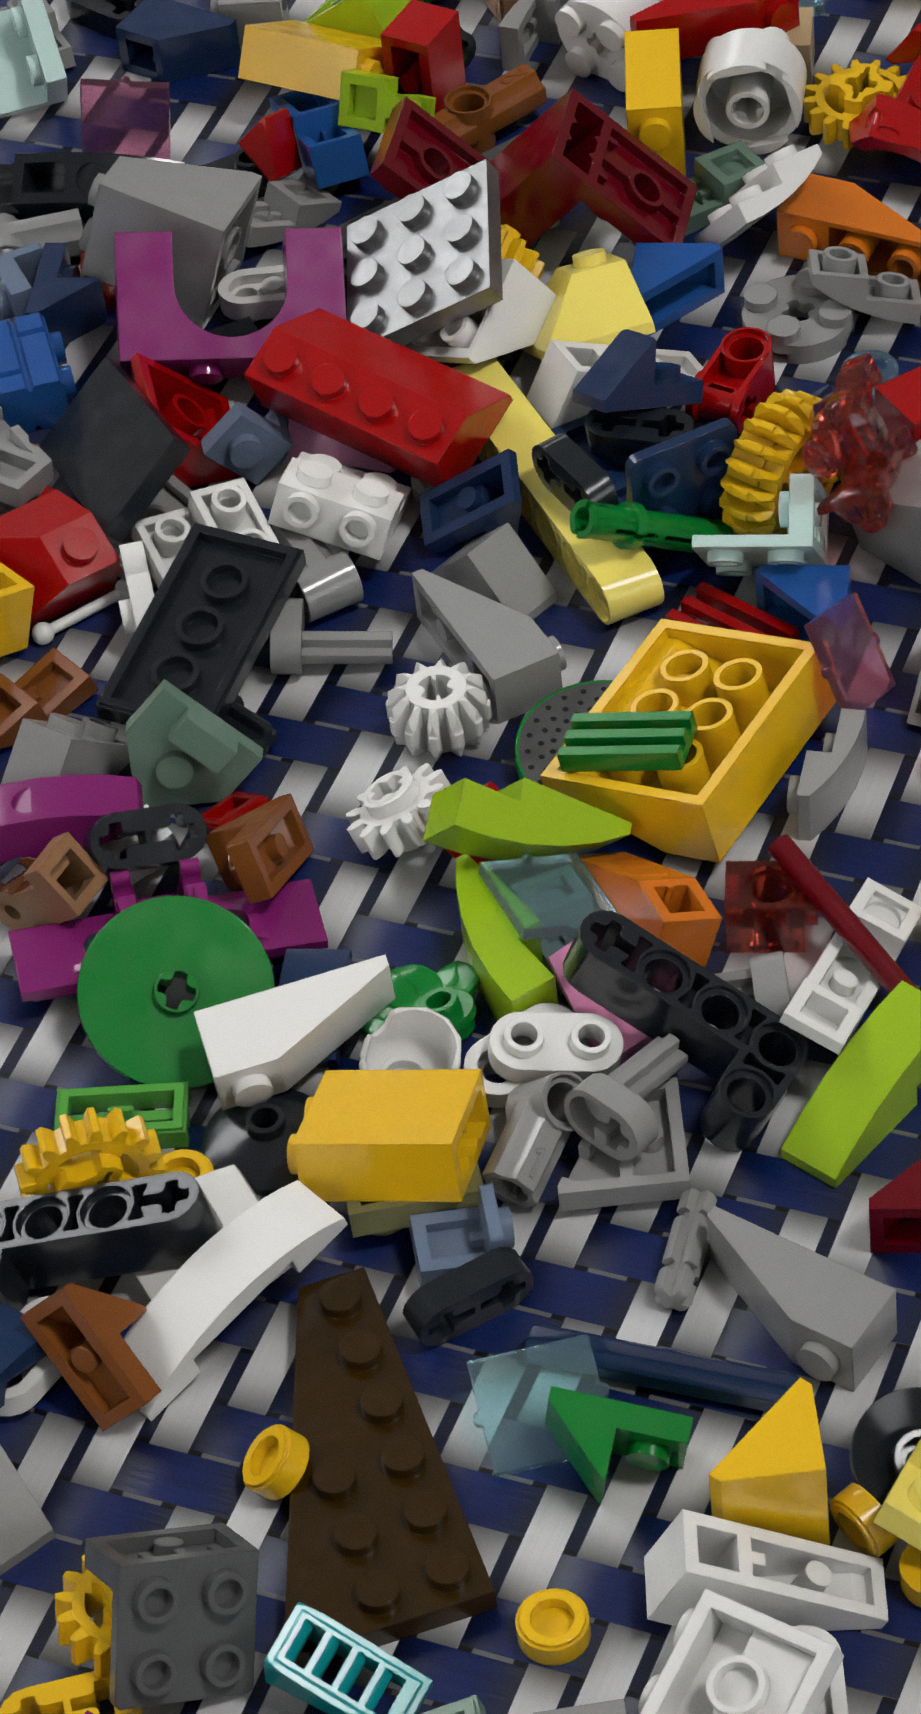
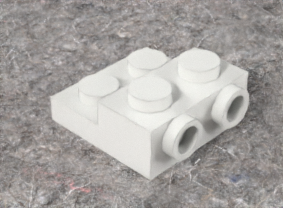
[268,451,412,560]
[638,1588,844,1714]

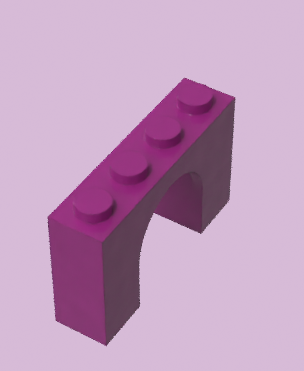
[114,227,347,386]

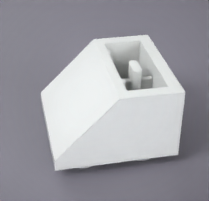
[404,259,557,364]

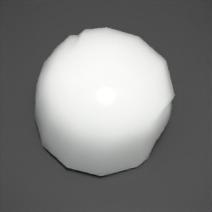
[359,1007,461,1070]

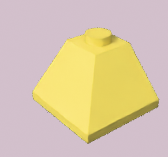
[521,248,656,360]

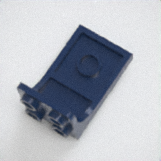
[551,407,738,551]

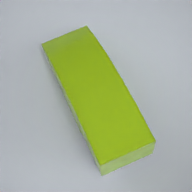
[423,778,632,862]
[456,854,558,1021]
[781,981,921,1188]

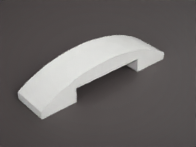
[779,878,921,1055]
[123,1180,348,1422]

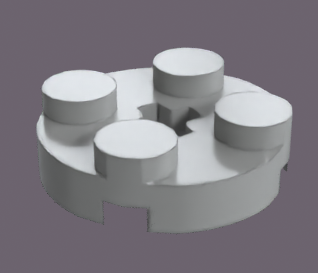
[742,267,856,364]

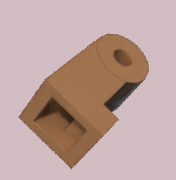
[0,832,109,930]

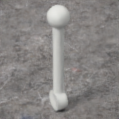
[31,579,129,645]

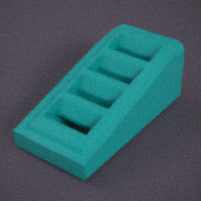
[263,1602,433,1714]

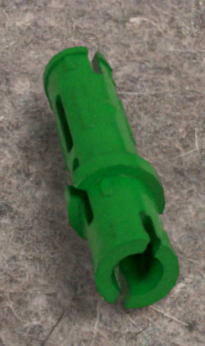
[570,499,734,553]

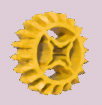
[719,388,845,535]

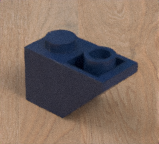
[115,0,241,83]

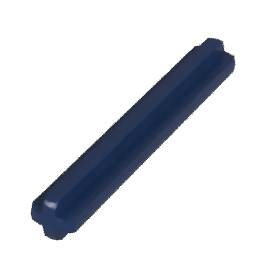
[525,1323,800,1412]

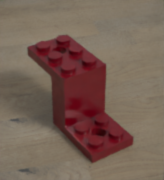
[369,88,698,248]

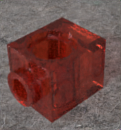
[724,861,818,953]

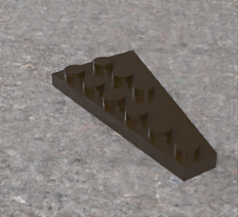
[285,1267,497,1669]

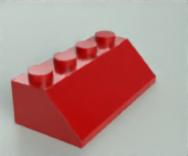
[244,308,513,487]

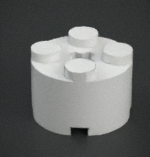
[555,0,662,92]
[693,27,807,155]

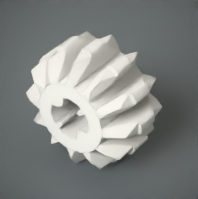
[386,658,492,761]

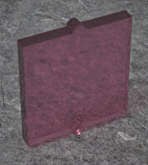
[80,76,171,160]
[804,592,896,711]

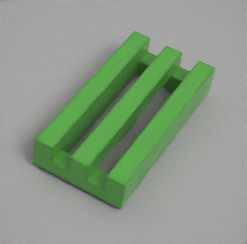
[54,1082,192,1149]

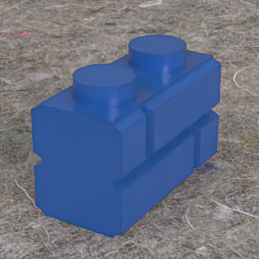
[0,312,77,433]

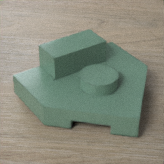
[125,679,263,807]

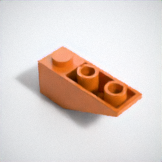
[777,173,921,287]
[566,852,722,968]

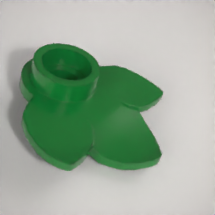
[360,961,480,1041]

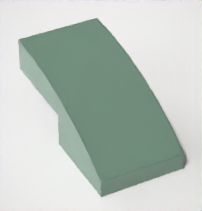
[685,141,766,236]

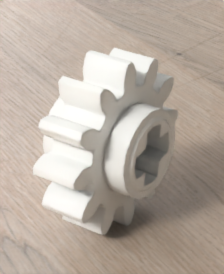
[346,763,451,860]

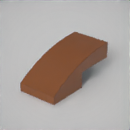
[0,647,98,749]

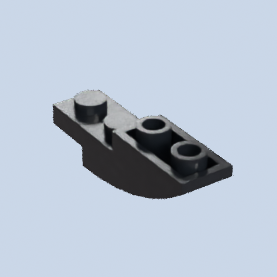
[0,152,187,224]

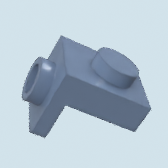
[0,243,43,323]
[200,402,294,485]
[409,1183,515,1287]

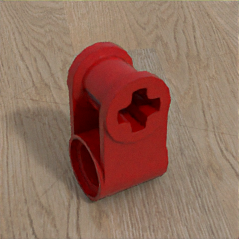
[685,327,776,435]

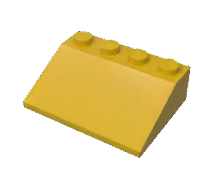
[540,618,837,863]

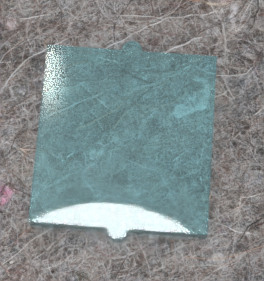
[478,853,618,940]
[467,1334,609,1477]

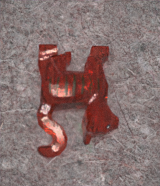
[802,352,918,534]

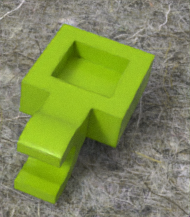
[338,69,436,134]

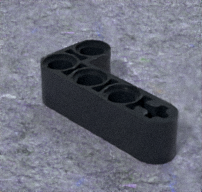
[563,910,809,1152]
[0,1172,223,1311]

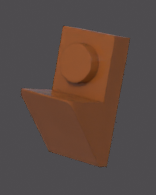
[206,793,314,904]
[20,1283,161,1431]

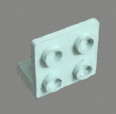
[0,0,68,118]
[692,474,829,577]

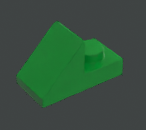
[545,1386,694,1505]

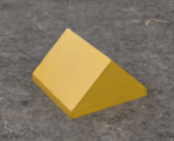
[708,1377,830,1546]

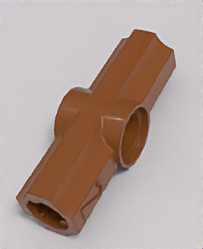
[427,63,547,170]

